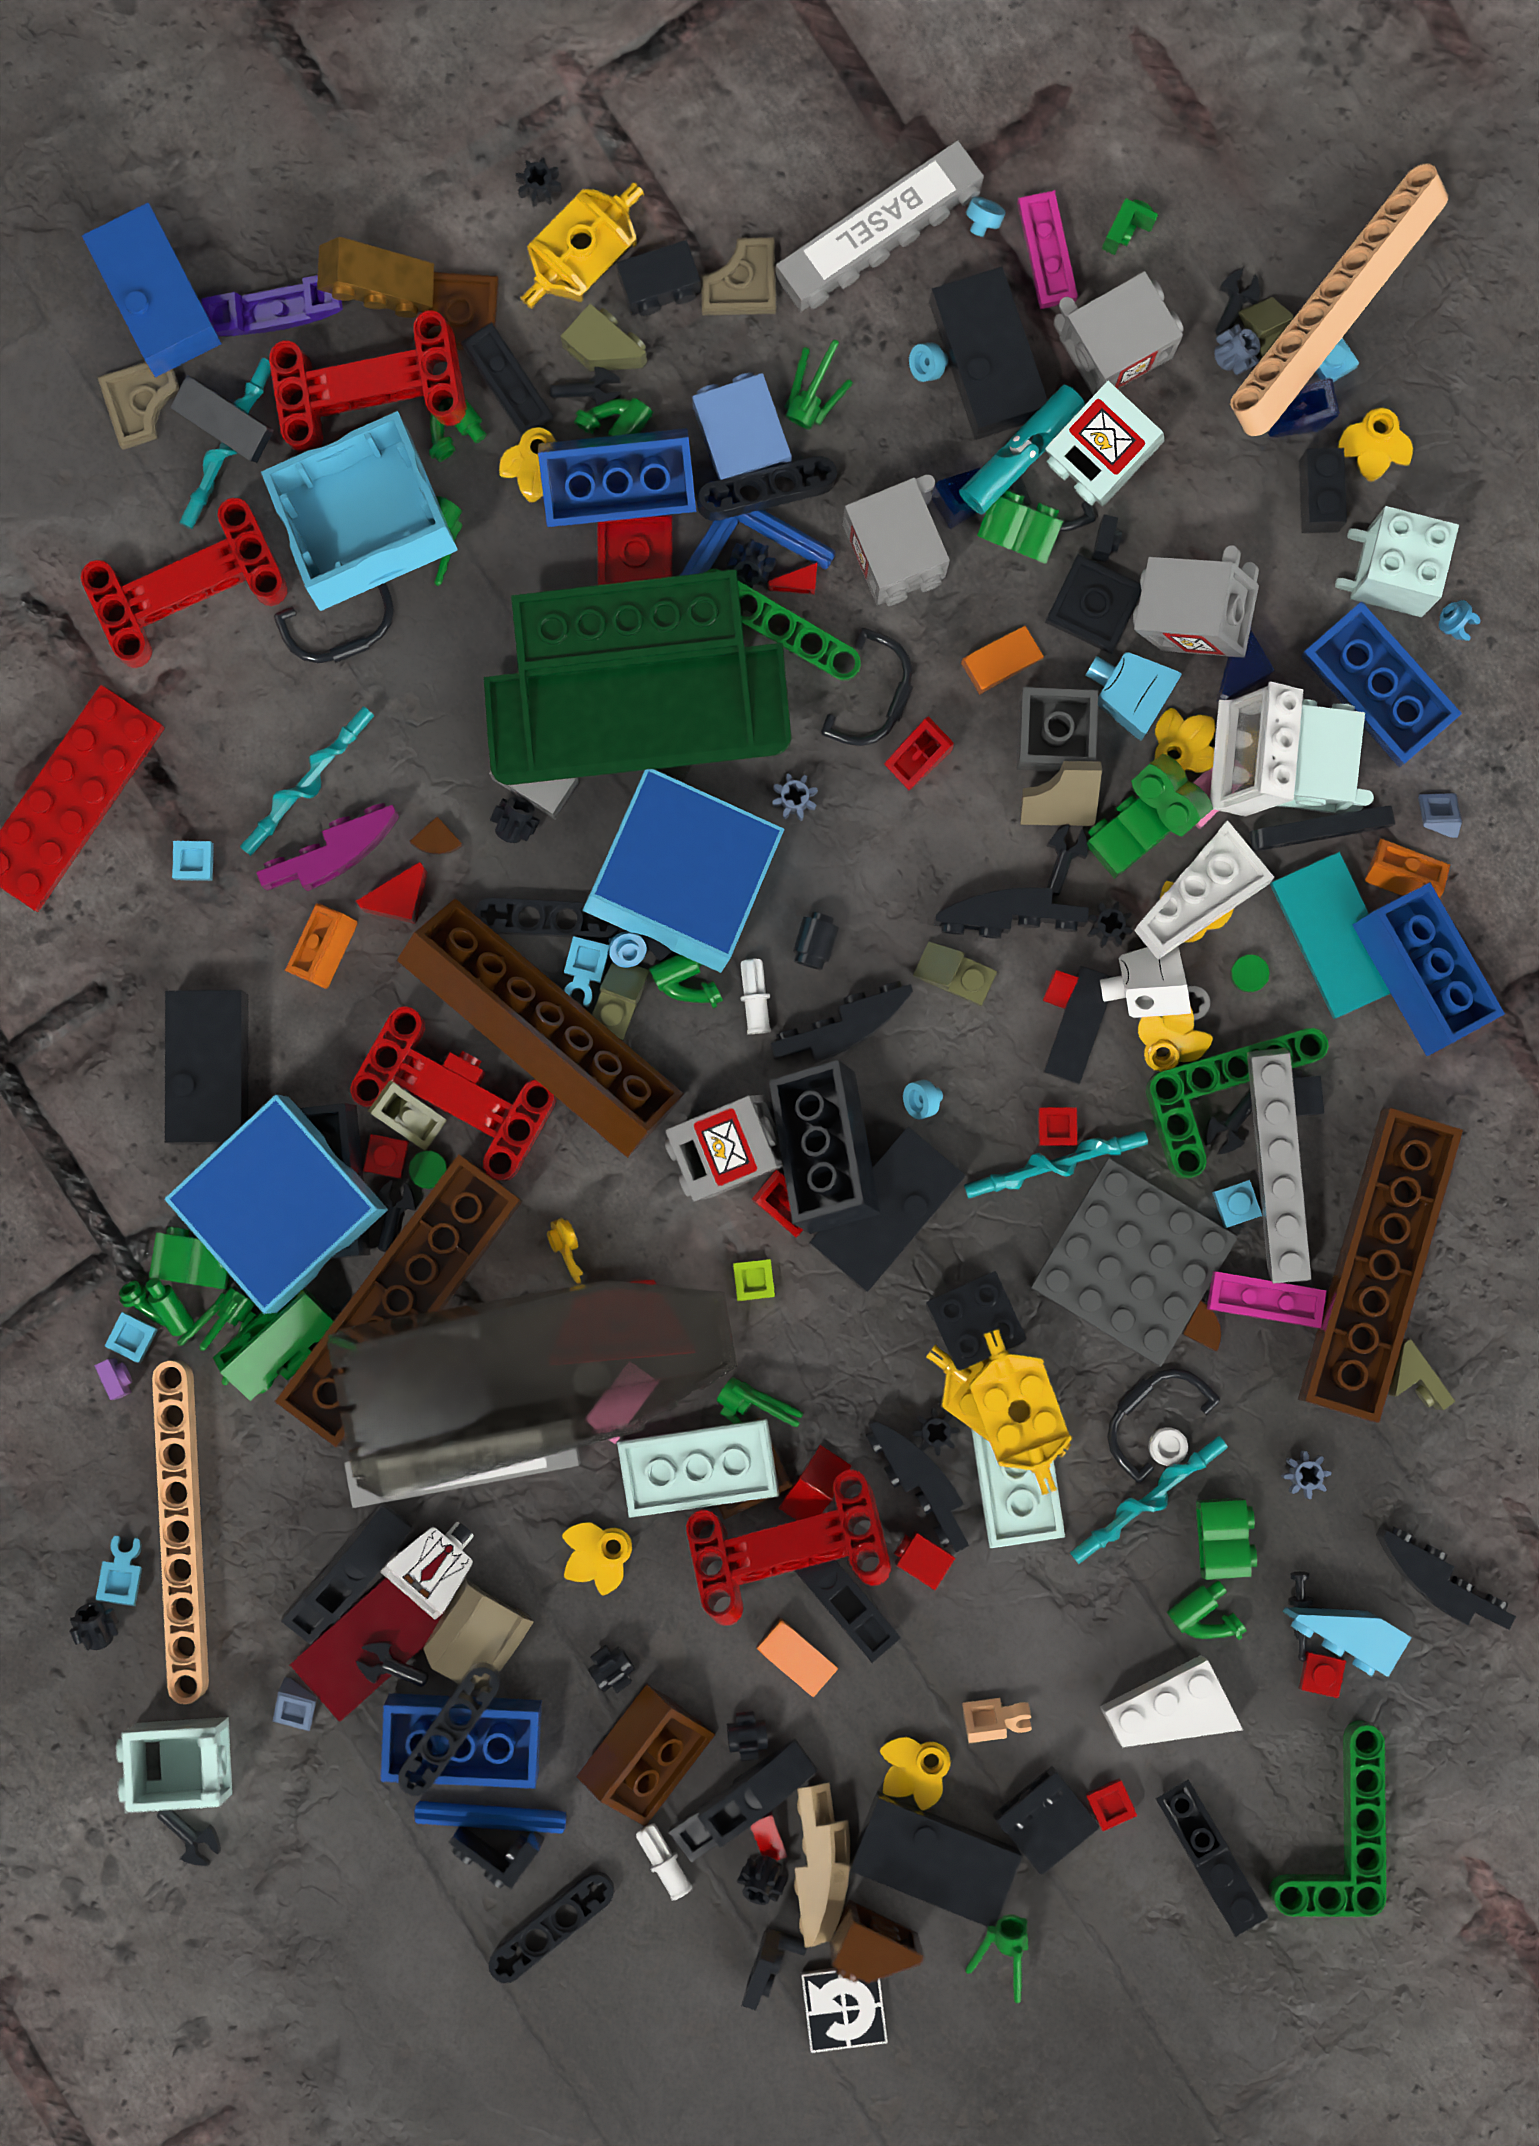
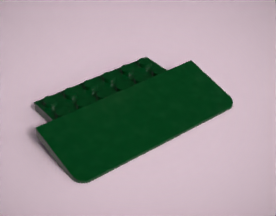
[484,569,792,785]

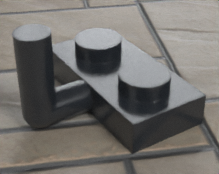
[741,1929,807,2011]

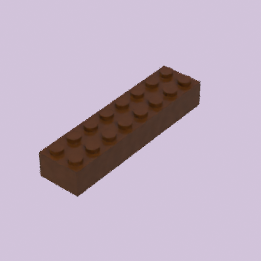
[397,898,684,1158]
[1298,1108,1463,1423]
[275,1154,523,1447]

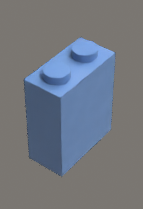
[692,373,792,480]

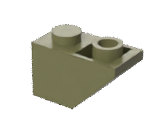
[560,304,647,371]

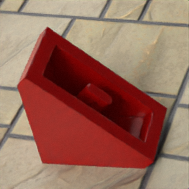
[884,716,954,791]
[356,862,428,924]
[752,1170,803,1238]
[778,1445,852,1520]

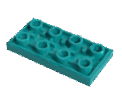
[1270,852,1391,1020]

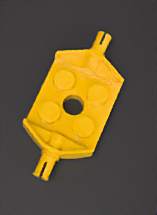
[520,182,644,309]
[969,1329,1072,1495]
[926,1344,1071,1458]

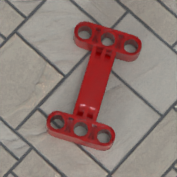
[269,311,466,454]
[80,498,288,668]
[350,1006,556,1181]
[686,1470,891,1626]

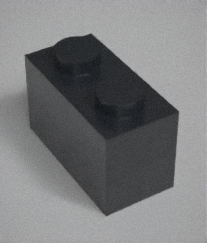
[616,240,701,316]
[1299,448,1347,533]

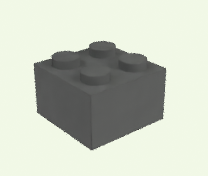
[1016,687,1098,771]

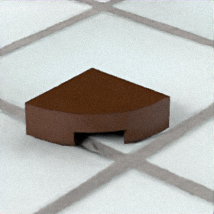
[409,817,463,854]
[1182,1301,1221,1352]

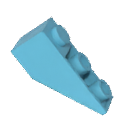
[1283,1607,1412,1677]

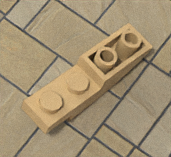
[794,1783,850,1947]

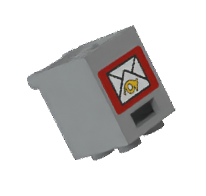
[1054,271,1183,396]
[843,475,950,606]
[1133,546,1259,658]
[665,1095,783,1202]

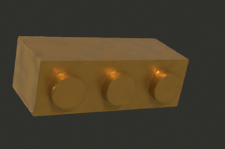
[317,236,434,318]

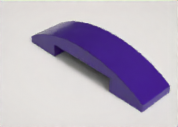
[201,275,343,337]

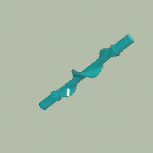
[179,358,271,530]
[240,706,374,856]
[964,1130,1148,1199]
[1070,1436,1228,1564]

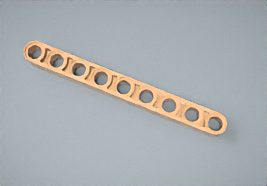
[1230,164,1448,436]
[152,1360,209,1705]

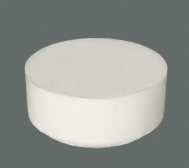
[1148,1427,1188,1466]

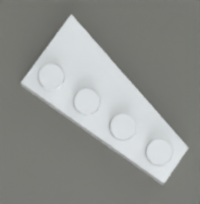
[1135,820,1274,959]

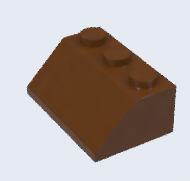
[576,1684,716,1826]
[829,1899,924,1983]

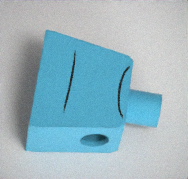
[1086,652,1182,741]

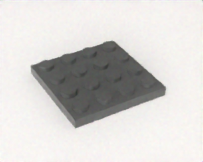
[1030,1159,1238,1367]

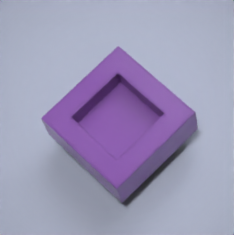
[95,1358,132,1400]

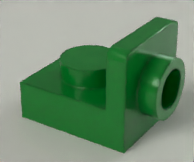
[1102,198,1158,255]

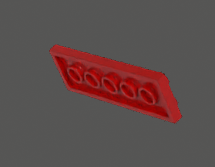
[0,685,165,912]

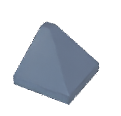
[1418,793,1462,838]
[273,1677,317,1731]

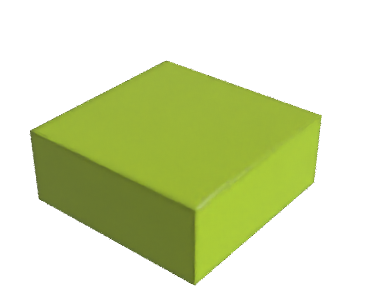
[733,1259,775,1301]

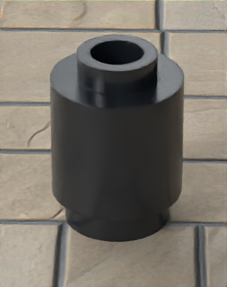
[793,912,839,970]

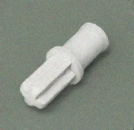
[741,959,771,1034]
[636,1824,693,1901]

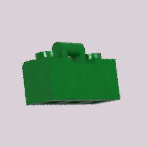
[213,1287,334,1401]

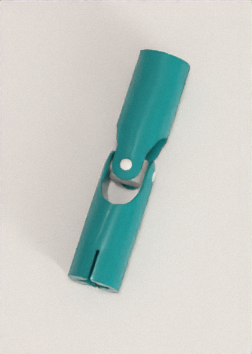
[959,385,1086,514]

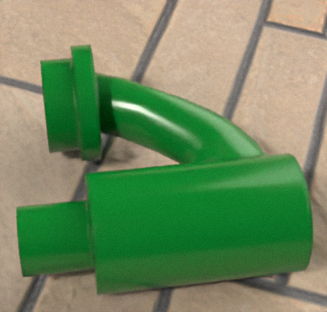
[429,398,487,462]
[574,398,653,436]
[649,954,723,1009]
[119,1277,194,1336]
[1166,1580,1247,1640]

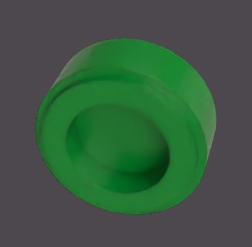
[1230,955,1269,993]
[409,1151,448,1189]

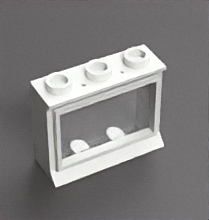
[1210,682,1303,816]

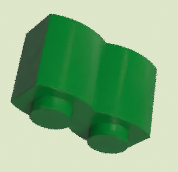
[977,489,1064,563]
[1131,754,1213,837]
[1087,795,1171,879]
[149,1226,230,1289]
[1196,1498,1257,1580]

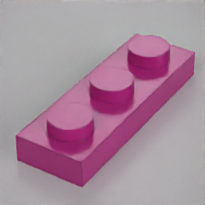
[1017,191,1078,309]
[1207,1271,1327,1328]

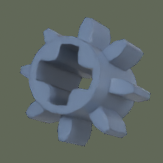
[1214,325,1260,375]
[772,774,818,821]
[1281,1450,1332,1499]

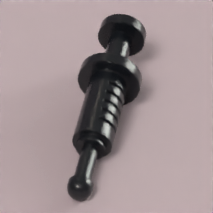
[1288,1571,1313,1662]

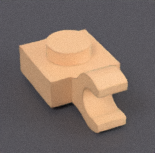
[962,1698,1032,1743]

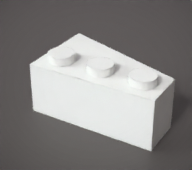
[1100,1655,1243,1747]

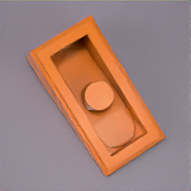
[961,626,1044,695]
[756,1617,838,1697]

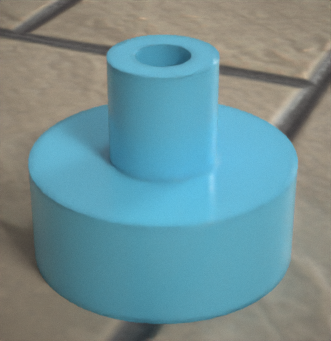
[966,197,1006,236]
[909,342,948,382]
[903,1079,943,1120]

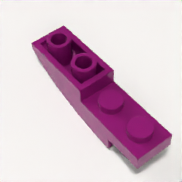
[256,803,399,892]

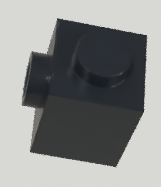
[1292,1070,1324,1117]

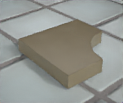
[701,237,776,315]
[98,362,180,450]
[1020,761,1102,826]

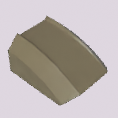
[423,1579,533,1690]

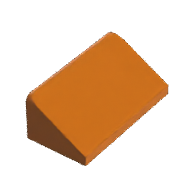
[1365,838,1450,898]
[285,903,358,989]

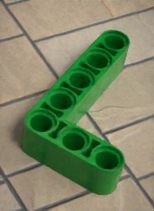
[704,569,861,681]
[1146,1028,1329,1179]
[1268,1720,1386,1917]

